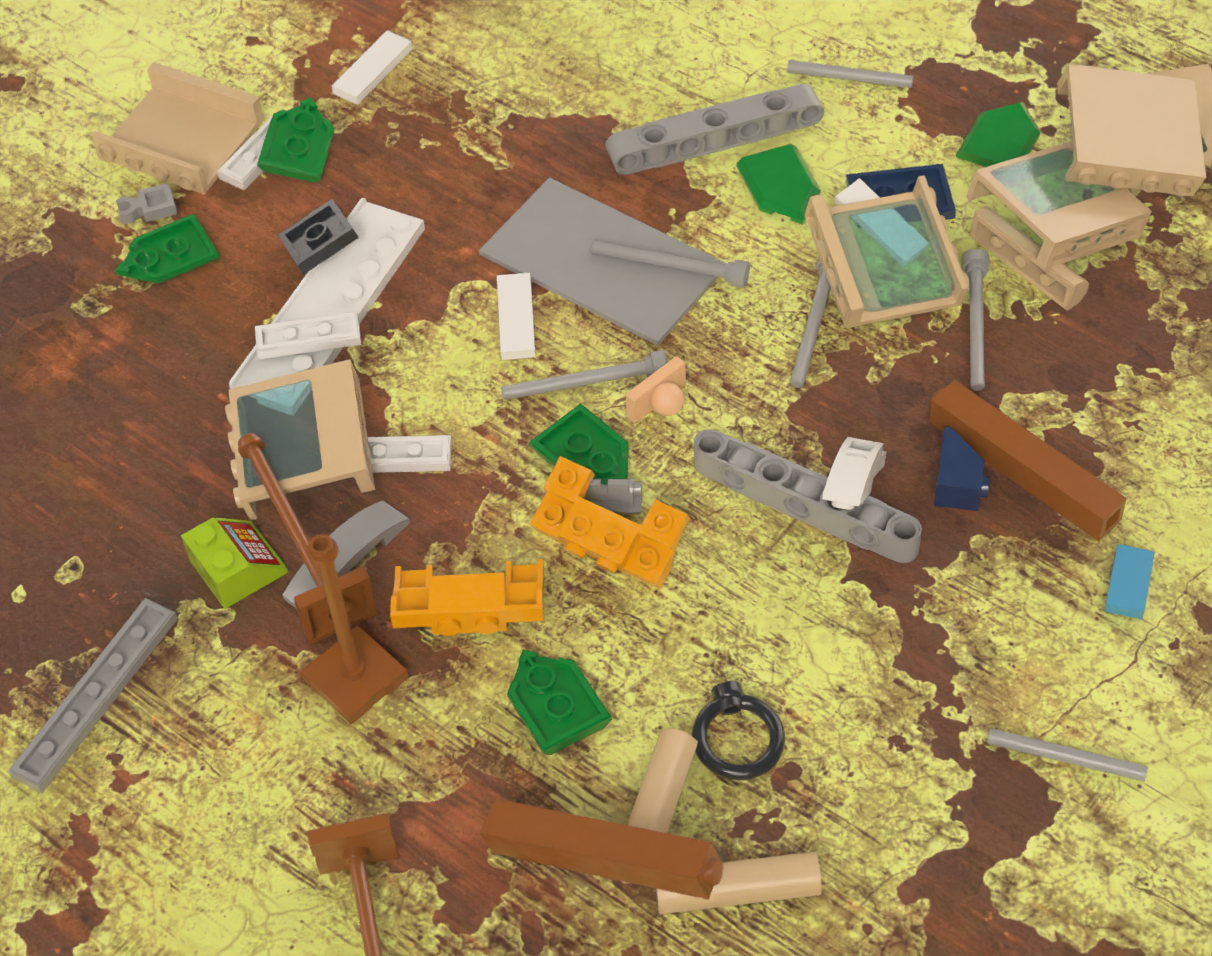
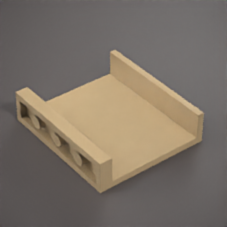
[91,62,265,194]
[1057,63,1206,196]

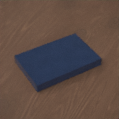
[846,164,956,230]

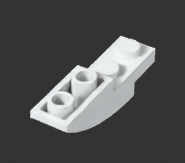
[822,437,887,509]

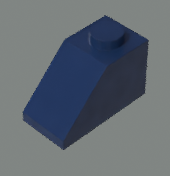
[934,427,990,511]

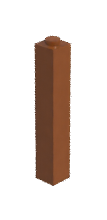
[929,380,1127,541]
[480,799,723,900]

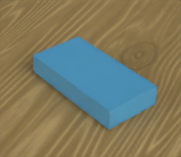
[1104,544,1155,619]

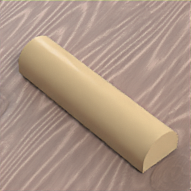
[970,206,1089,311]
[621,729,698,884]
[656,851,822,914]

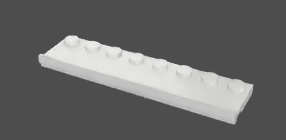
[229,197,425,418]

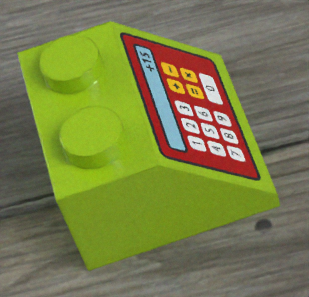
[181,517,288,609]

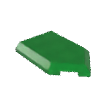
[257,97,335,183]
[956,101,1041,167]
[736,144,821,224]
[115,214,220,284]
[528,403,629,485]
[507,649,612,755]

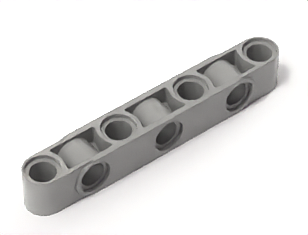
[605,84,825,175]
[694,429,922,563]

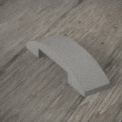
[282,501,410,608]

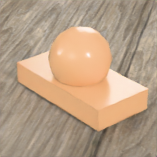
[626,356,686,423]

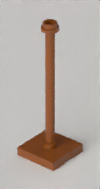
[238,433,377,646]
[300,534,409,725]
[307,813,399,956]

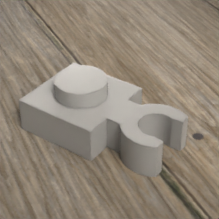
[116,183,177,224]

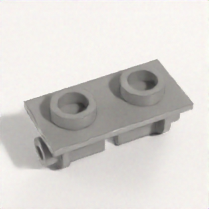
[584,478,642,514]

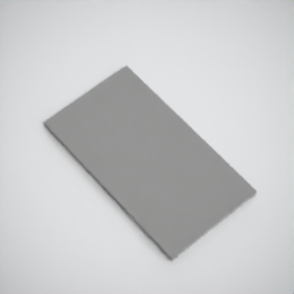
[479,177,727,346]

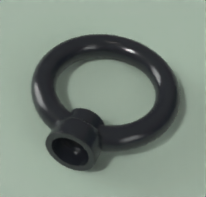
[692,681,785,780]

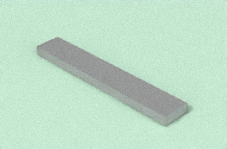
[8,598,178,793]

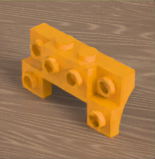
[530,456,690,589]
[390,559,544,636]

